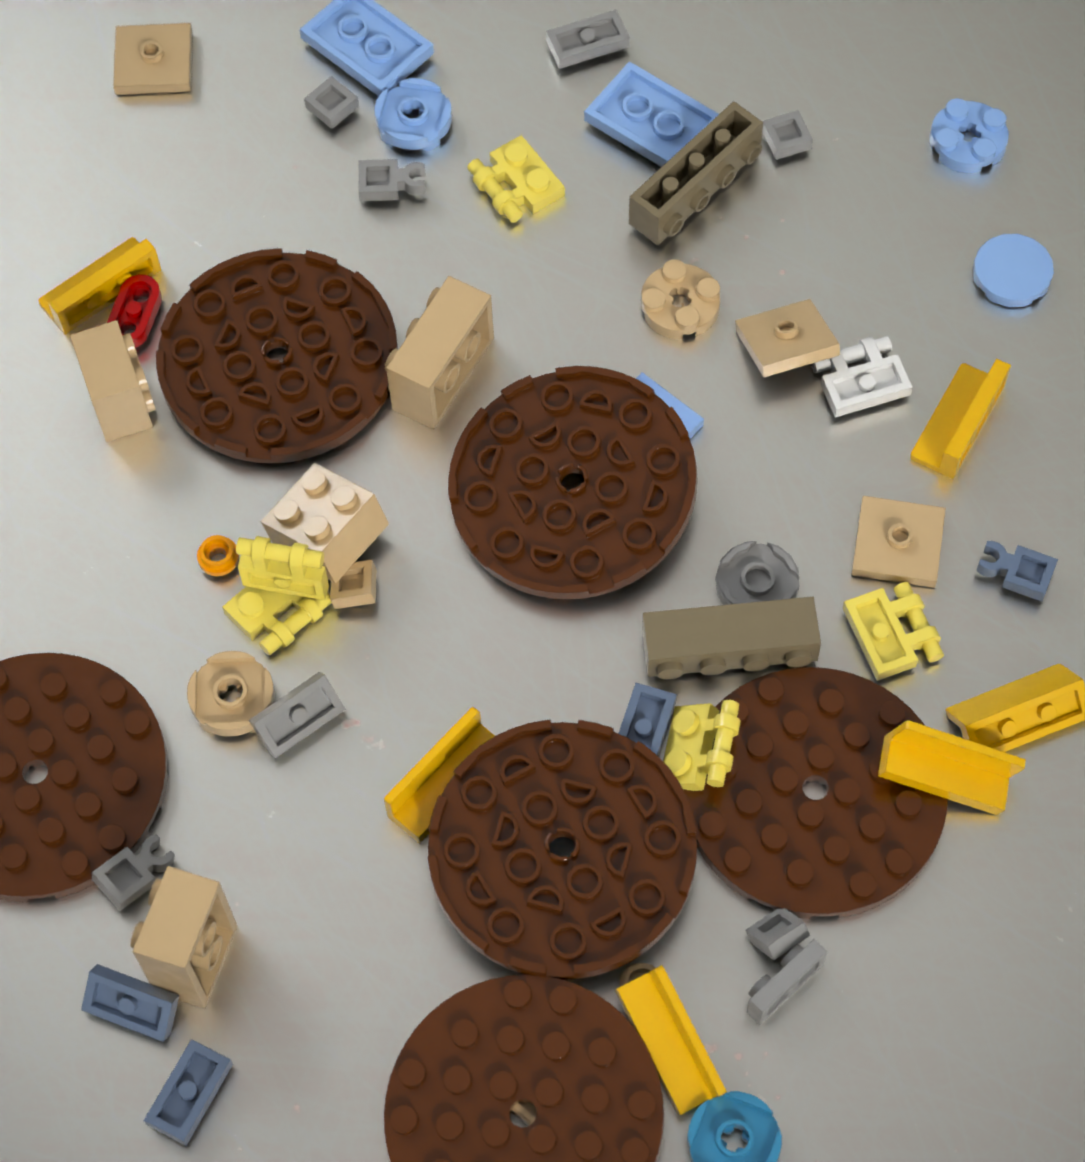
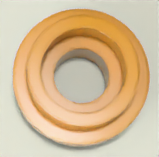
[197,535,239,576]

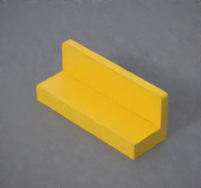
[38,237,161,335]
[910,358,1011,479]
[945,664,1085,752]
[384,707,495,844]
[878,721,1026,815]
[615,965,727,1116]

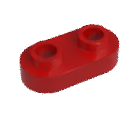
[107,274,162,348]

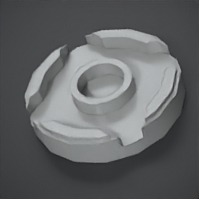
[715,541,800,605]

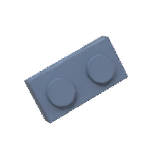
[618,683,677,756]
[81,964,180,1042]
[144,1039,233,1146]

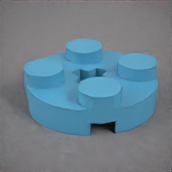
[687,1091,782,1162]

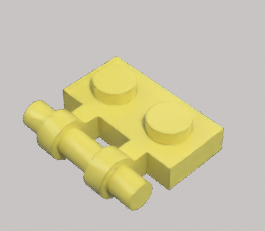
[467,135,565,223]
[236,536,329,600]
[842,582,944,681]
[222,587,332,656]
[663,700,741,791]

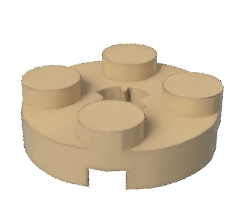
[641,260,720,339]
[187,651,275,736]

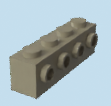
[629,101,763,246]
[642,596,821,680]

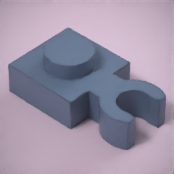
[976,541,1058,602]

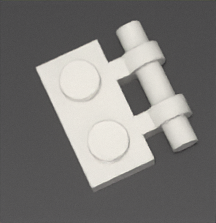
[811,336,913,417]

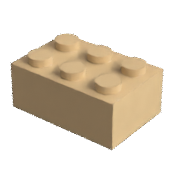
[385,276,494,430]
[130,866,238,1009]

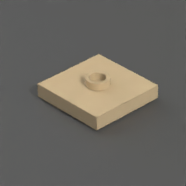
[113,23,192,95]
[735,299,840,377]
[851,496,946,588]

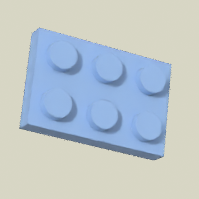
[300,0,434,97]
[584,61,719,167]

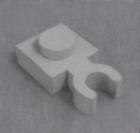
[359,159,426,201]
[92,834,175,911]

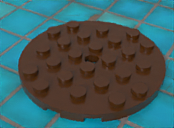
[156,248,398,463]
[448,366,698,600]
[0,653,168,902]
[684,667,948,919]
[428,720,697,980]
[384,975,664,1162]

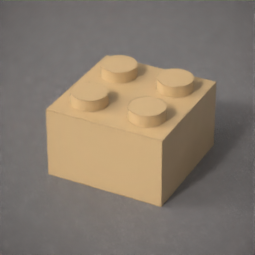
[70,320,156,443]
[260,463,389,583]

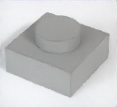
[304,76,359,129]
[762,110,813,160]
[746,908,810,960]

